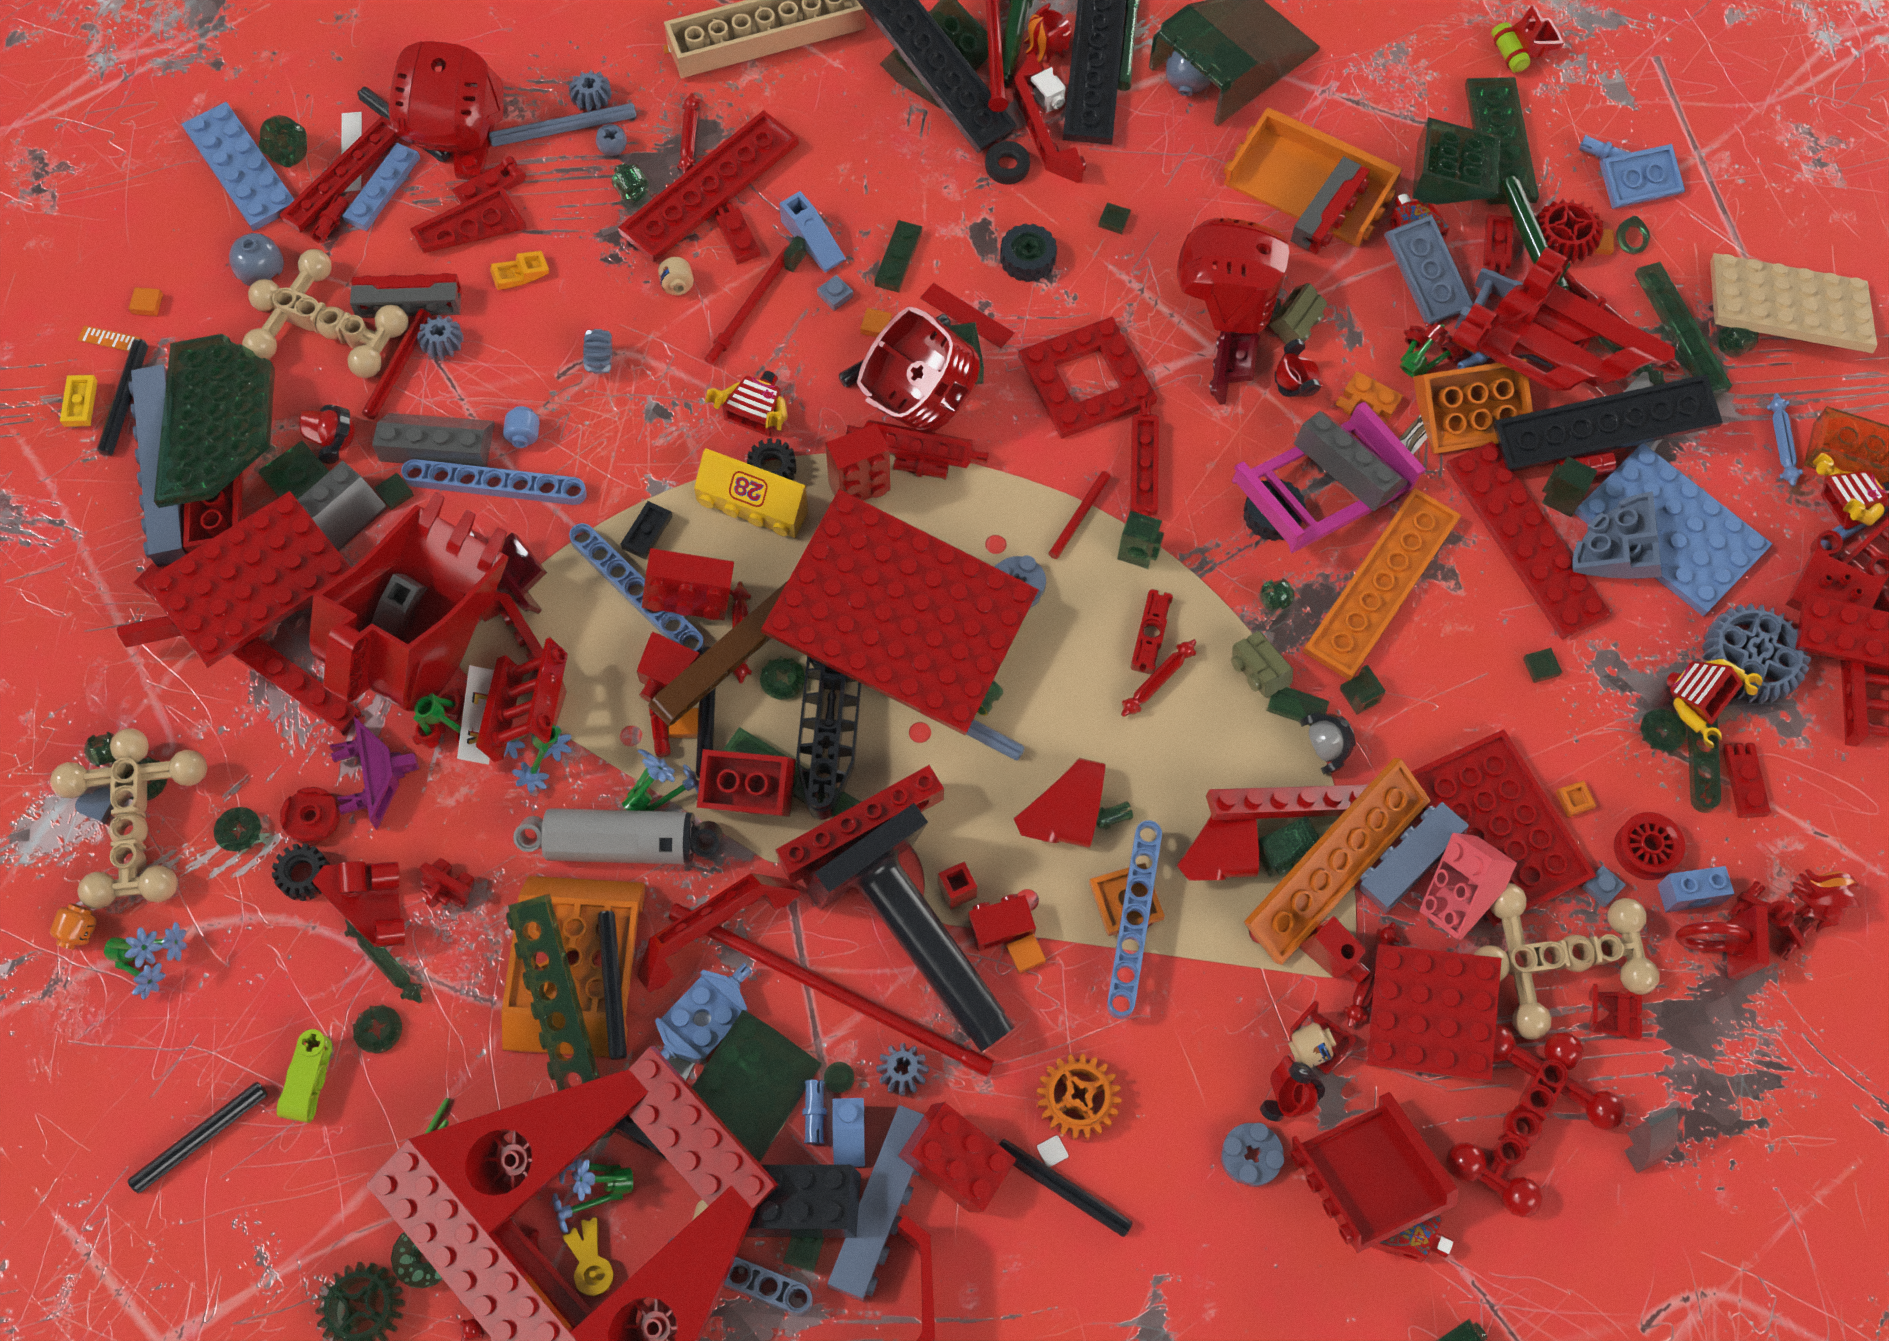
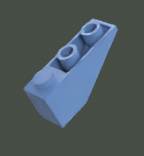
[779,191,846,272]

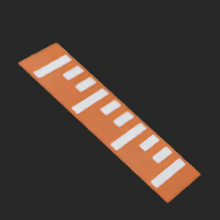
[77,325,140,351]

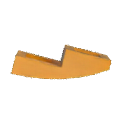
[490,251,549,290]

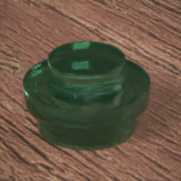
[824,1062,855,1093]

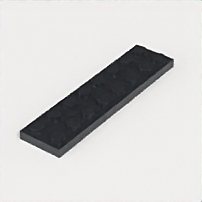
[857,0,1017,153]
[1063,0,1126,145]
[1493,374,1723,472]

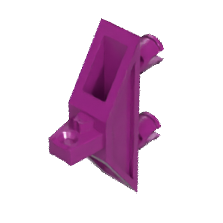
[330,717,419,830]

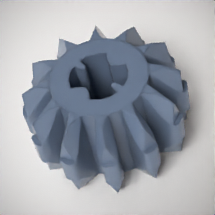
[569,70,612,112]
[417,314,464,361]
[583,329,613,374]
[876,1043,928,1096]

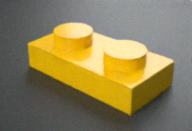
[60,375,98,427]

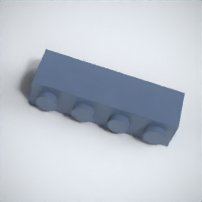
[1360,802,1469,914]

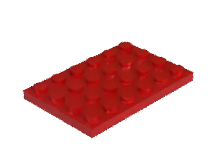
[142,491,351,668]
[1411,729,1596,927]

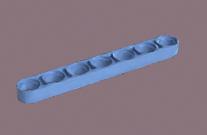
[401,459,587,505]
[569,523,705,655]
[1107,820,1162,1019]

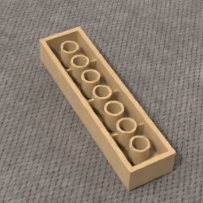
[664,0,866,78]

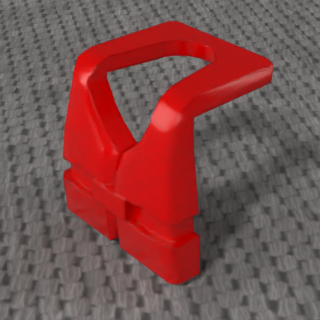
[1589,984,1642,1041]
[1289,1001,1356,1075]

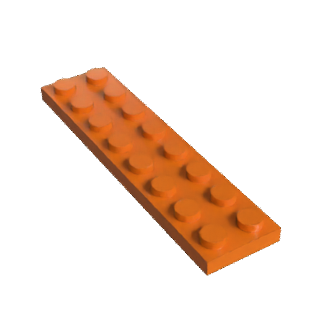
[1303,487,1461,681]
[1244,757,1431,965]

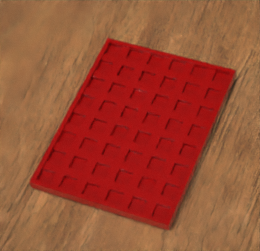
[761,489,1039,735]

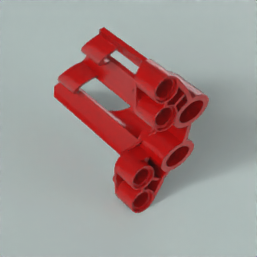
[1451,247,1675,391]

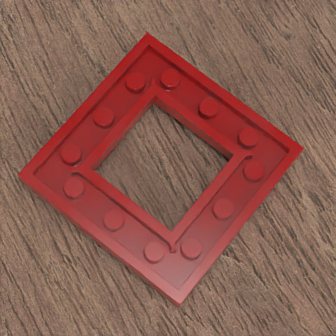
[1018,316,1158,439]

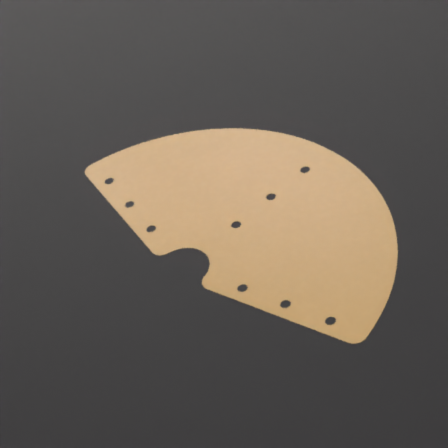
[459,453,1356,978]

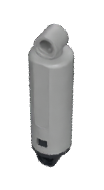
[513,808,723,865]

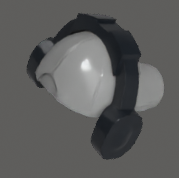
[1299,711,1356,775]

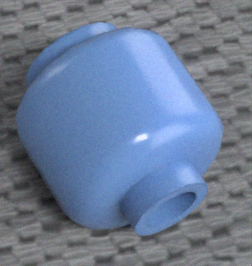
[503,406,540,448]

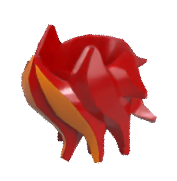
[1024,3,1072,64]
[1791,869,1861,932]

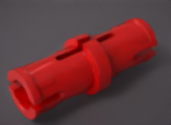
[310,195,349,244]
[893,453,949,480]

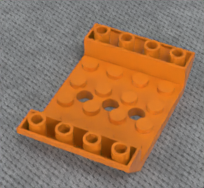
[501,876,646,1057]

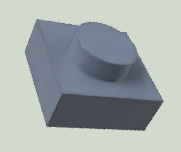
[817,275,853,311]
[1582,865,1626,908]

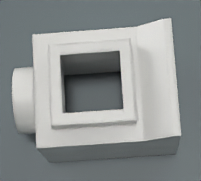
[1031,67,1066,113]

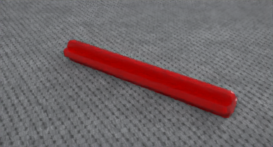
[362,309,432,420]

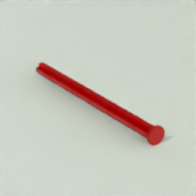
[986,0,1008,112]

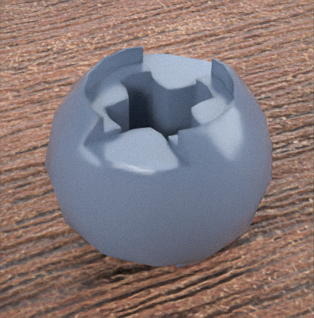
[596,124,627,156]

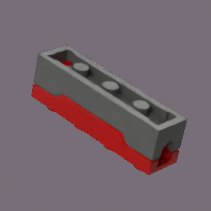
[1290,156,1370,255]
[350,273,462,318]

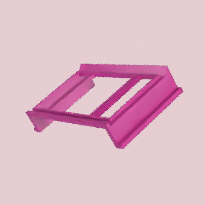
[1232,402,1426,554]

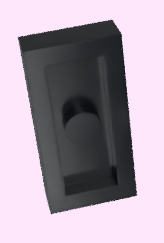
[620,501,673,560]

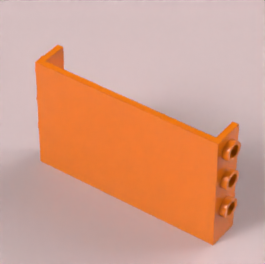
[1223,107,1402,248]

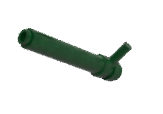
[1002,0,1034,87]
[1501,176,1570,290]

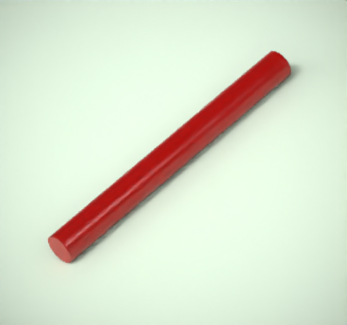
[1048,471,1111,559]

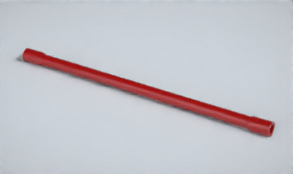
[668,903,995,1077]

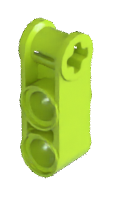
[277,1029,333,1123]

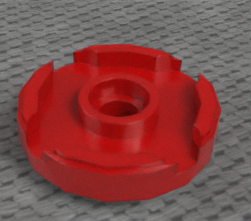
[280,787,340,844]

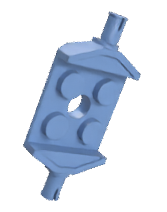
[655,963,752,1064]

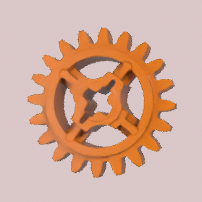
[1036,1053,1122,1141]

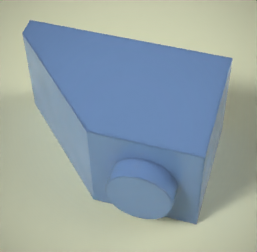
[833,1098,865,1168]

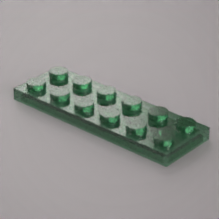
[1465,77,1539,205]

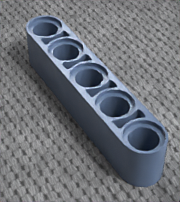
[668,1237,814,1317]

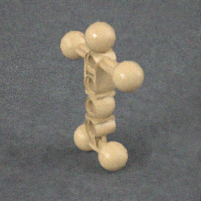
[242,249,408,379]
[50,728,208,909]
[1474,883,1660,1040]

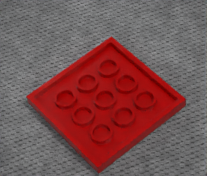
[1366,944,1502,1082]

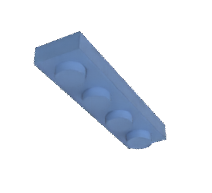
[343,143,420,231]

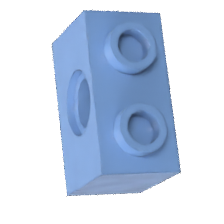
[1657,866,1734,912]

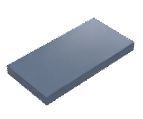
[1384,214,1474,327]

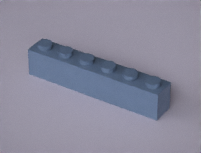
[827,1105,924,1302]

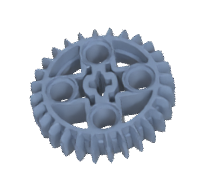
[1701,603,1811,704]

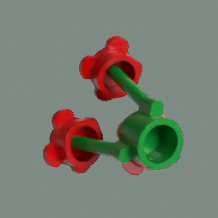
[1399,322,1465,378]
[413,688,473,748]

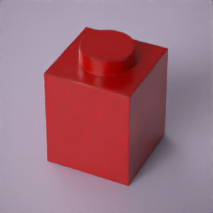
[938,861,978,910]

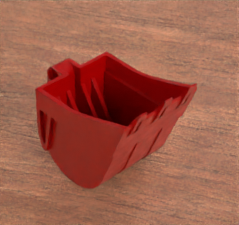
[310,492,509,712]

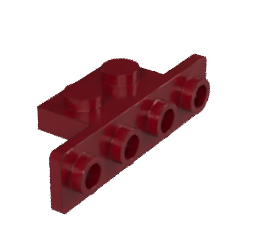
[1209,331,1260,405]
[470,530,547,614]

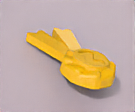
[563,1217,614,1297]

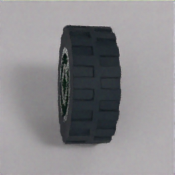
[1000,223,1057,282]
[1243,479,1306,541]

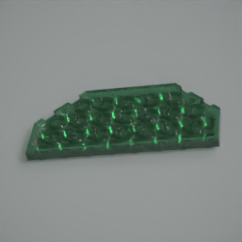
[154,334,275,508]

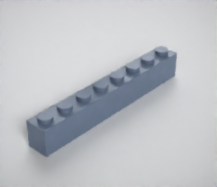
[129,364,189,567]

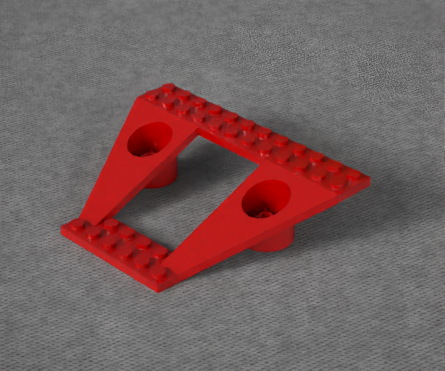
[366,1046,778,1341]

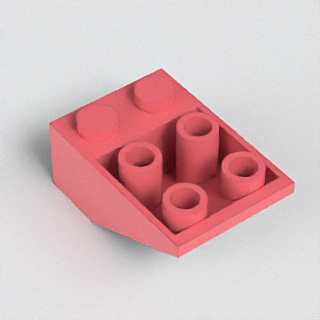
[1419,833,1517,940]

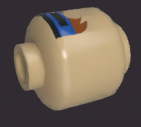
[658,257,694,295]
[1288,1023,1336,1068]

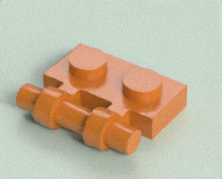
[1335,371,1403,424]

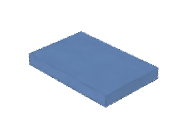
[1599,144,1685,209]

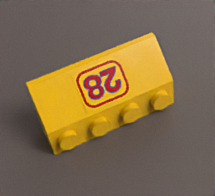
[694,448,808,538]

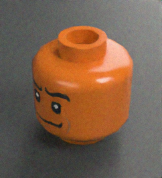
[50,903,97,950]

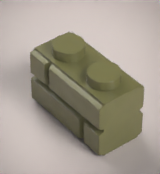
[1269,283,1327,344]
[1231,631,1293,698]

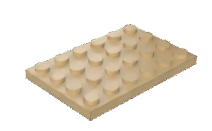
[1710,253,1877,353]

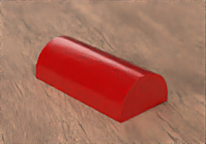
[183,444,244,552]

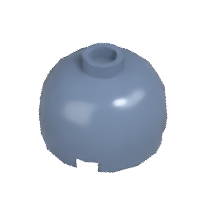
[1166,50,1216,96]
[228,233,284,286]

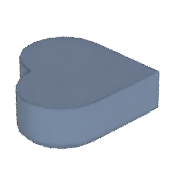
[75,787,114,824]

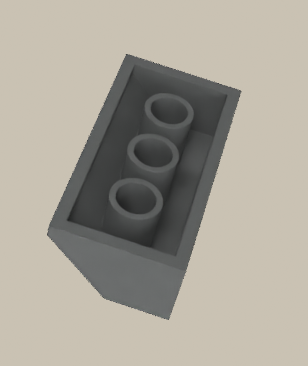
[1294,411,1409,512]
[372,413,495,467]
[298,460,387,551]

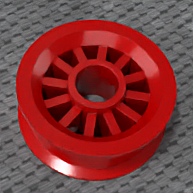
[1614,812,1685,880]

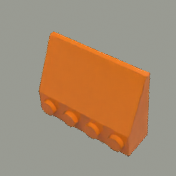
[1413,359,1533,454]

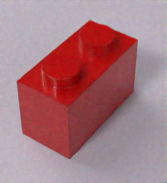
[968,894,1036,952]

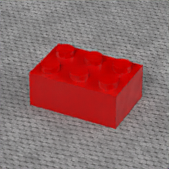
[825,423,891,501]
[641,548,734,621]
[696,749,796,817]
[898,1102,1016,1212]

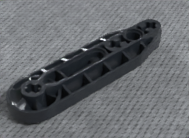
[796,656,862,820]

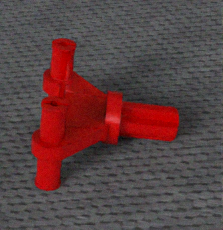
[1728,881,1815,961]

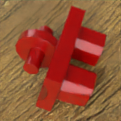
[419,858,474,910]

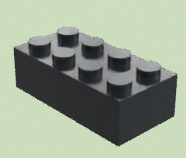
[745,1165,861,1238]

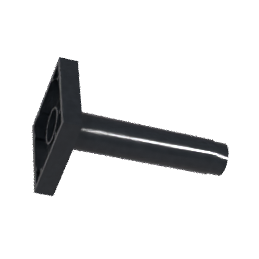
[807,803,1014,1052]

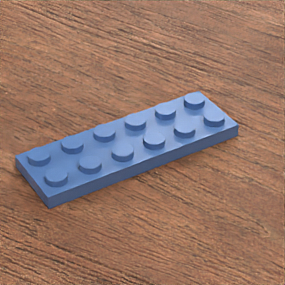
[182,102,294,231]

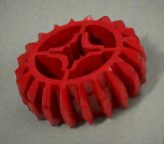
[1536,199,1604,263]

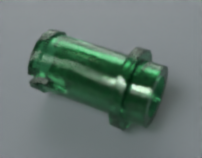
[1096,801,1133,830]

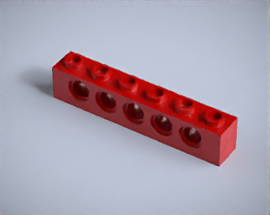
[775,765,944,884]

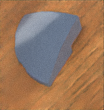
[1573,491,1662,579]

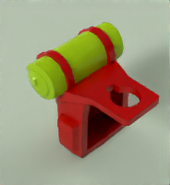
[1491,6,1564,73]

